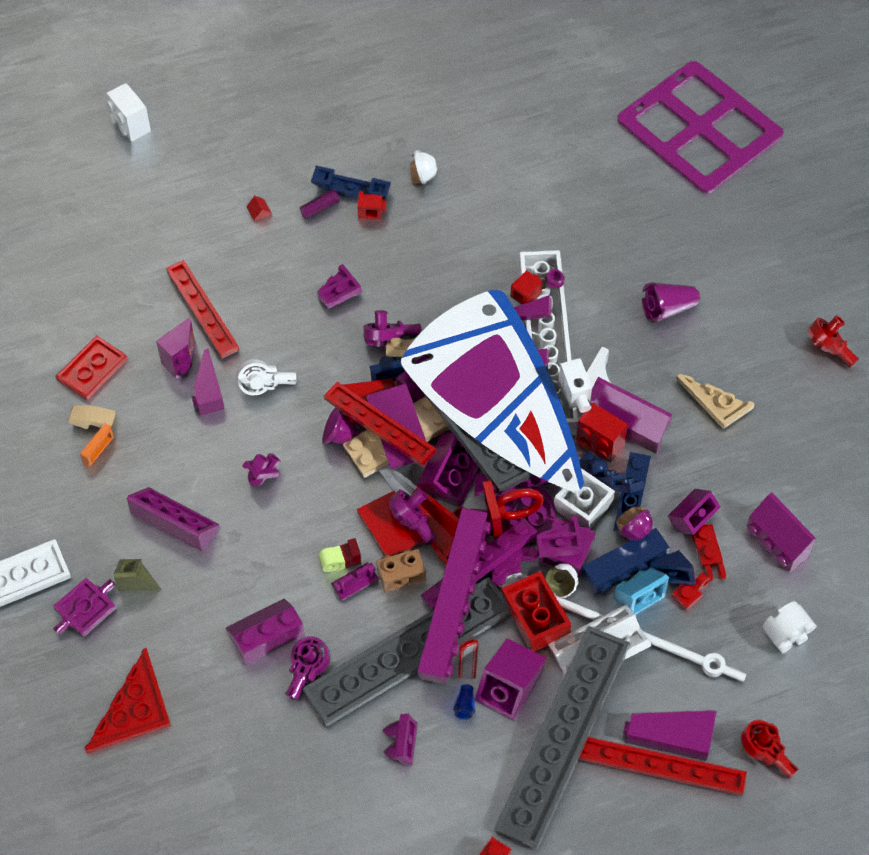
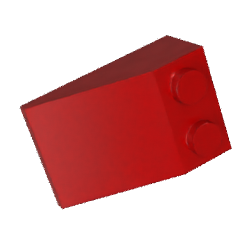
[501,571,571,652]

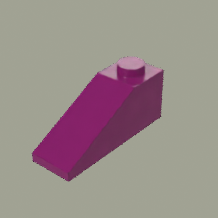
[192,349,224,415]

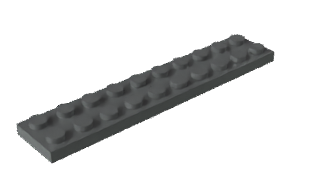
[302,577,512,727]
[494,626,630,850]

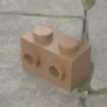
[377,549,426,593]

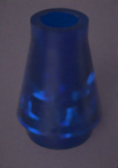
[453,684,475,720]

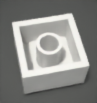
[106,83,151,142]
[554,468,615,529]

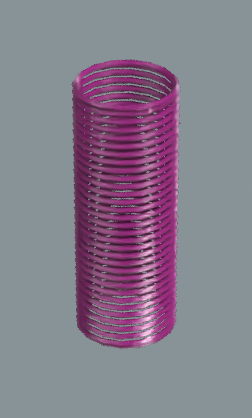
[300,189,340,219]

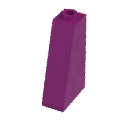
[623,710,717,761]

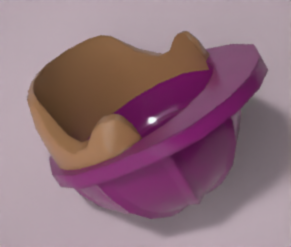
[617,507,653,540]

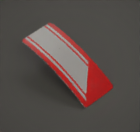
[458,640,478,679]

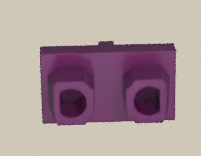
[242,453,281,486]

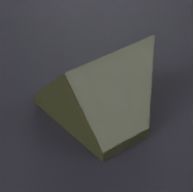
[114,559,162,591]

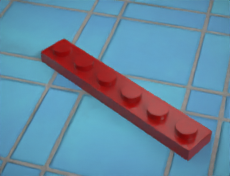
[166,260,239,359]
[324,381,436,467]

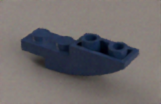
[613,452,651,532]

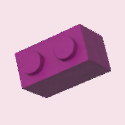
[668,489,720,535]

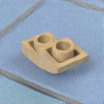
[68,405,116,430]

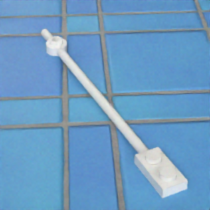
[496,573,747,682]

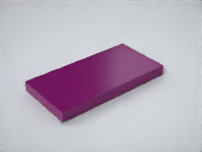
[366,383,426,470]

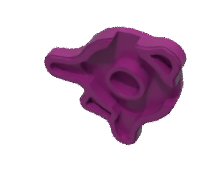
[485,534,539,586]

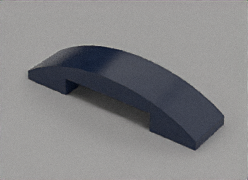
[311,165,391,200]

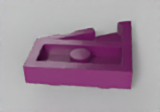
[317,264,362,309]
[536,516,583,558]

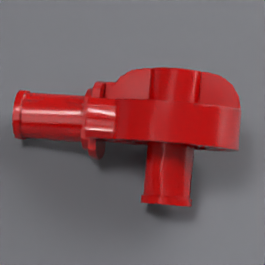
[808,315,859,368]
[741,720,799,779]

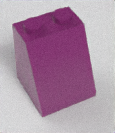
[474,638,547,720]

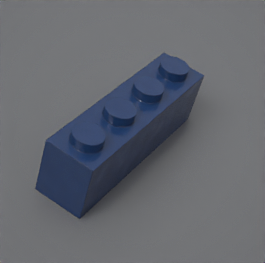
[581,528,670,596]

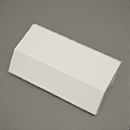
[548,604,651,676]

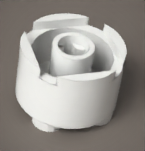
[762,601,817,654]

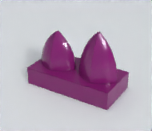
[382,714,417,766]

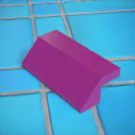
[584,377,672,454]

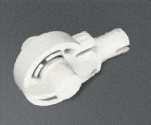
[236,359,296,395]

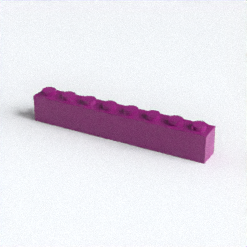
[418,508,492,684]

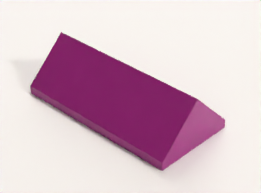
[127,487,220,551]

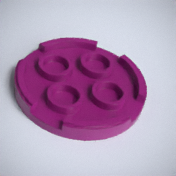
[496,482,555,544]

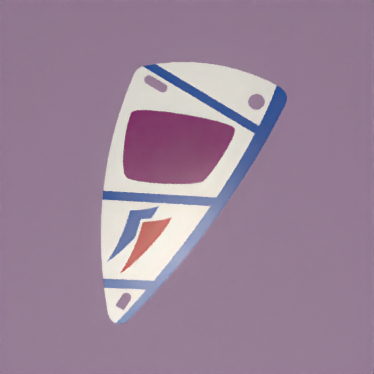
[401,290,584,491]

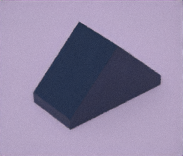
[650,550,696,585]

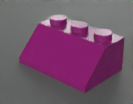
[416,432,479,507]
[747,492,816,572]
[225,599,305,665]

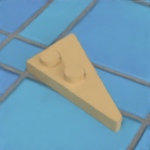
[676,373,755,429]

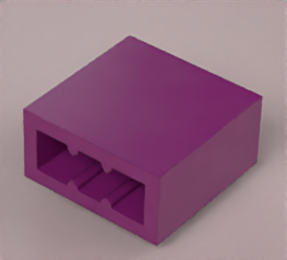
[539,518,596,578]

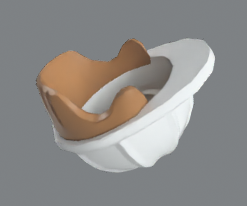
[410,150,437,184]

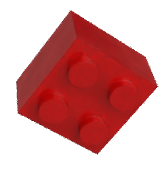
[576,403,628,463]

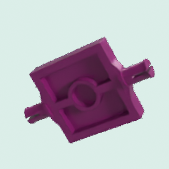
[53,578,116,637]

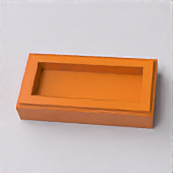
[80,423,114,467]

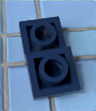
[595,470,644,493]

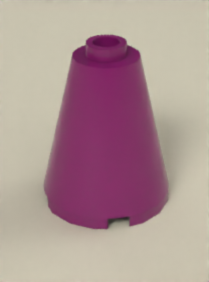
[642,282,700,323]

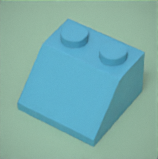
[614,568,669,615]

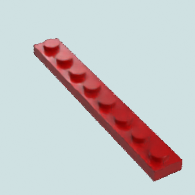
[578,737,747,796]

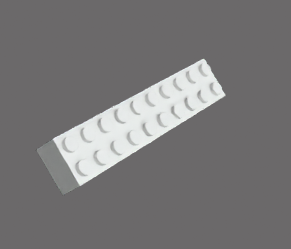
[519,250,578,435]

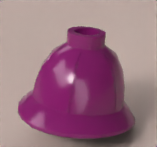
[322,407,360,445]

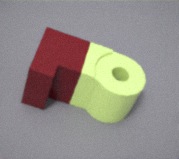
[318,538,362,572]

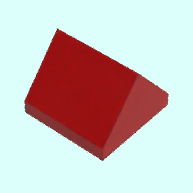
[246,195,272,222]

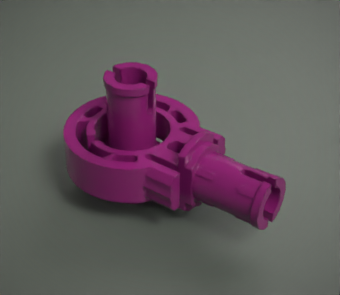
[363,310,422,347]
[389,488,437,545]
[285,636,330,700]

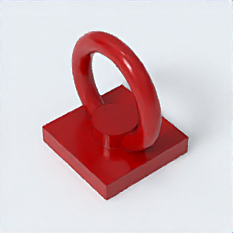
[483,480,544,539]

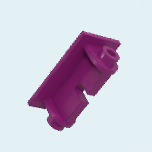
[331,562,379,601]

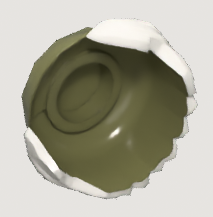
[546,564,579,598]

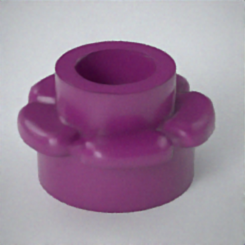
[545,269,565,288]

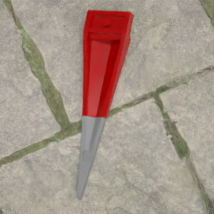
[379,464,485,565]

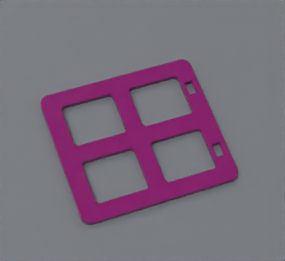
[617,61,783,193]

